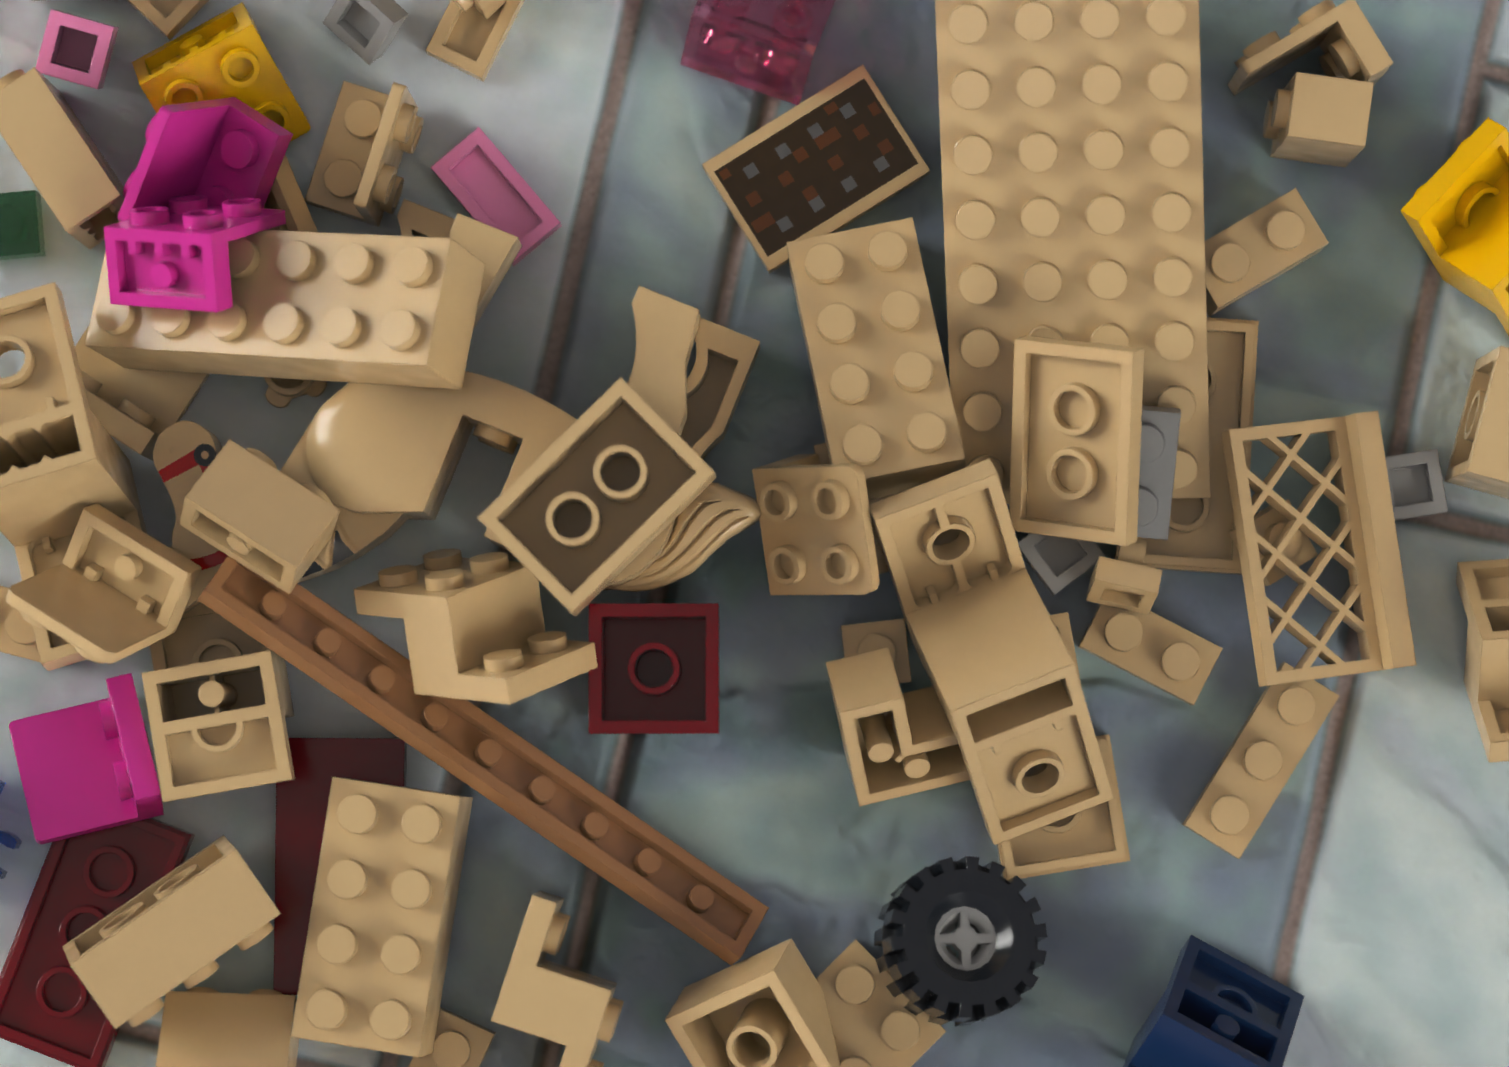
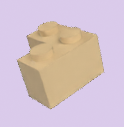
[825,647,970,807]

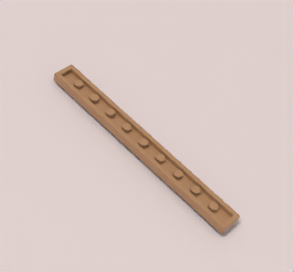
[197,556,769,965]

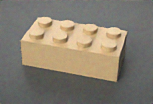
[787,217,965,500]
[291,777,473,1058]

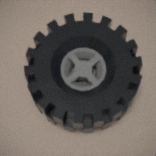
[874,856,1047,1026]

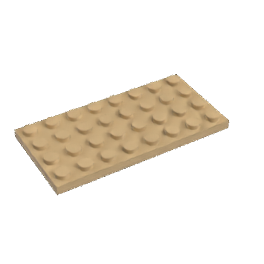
[935,0,1211,504]

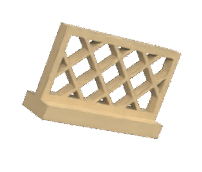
[1221,411,1417,687]

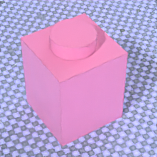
[35,9,119,89]

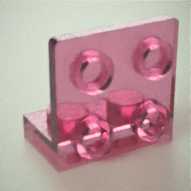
[680,0,836,105]

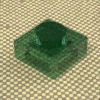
[0,190,45,260]

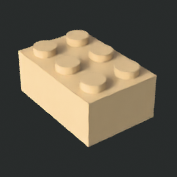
[478,377,716,617]
[62,835,281,1029]

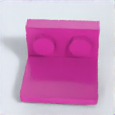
[117,97,293,222]
[104,195,286,312]
[9,673,164,844]

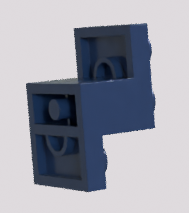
[1123,935,1304,1067]

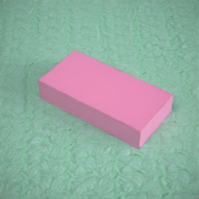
[431,127,562,266]

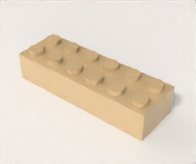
[85,223,485,389]

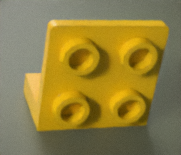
[132,2,310,142]

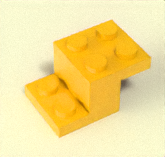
[1400,117,1509,336]

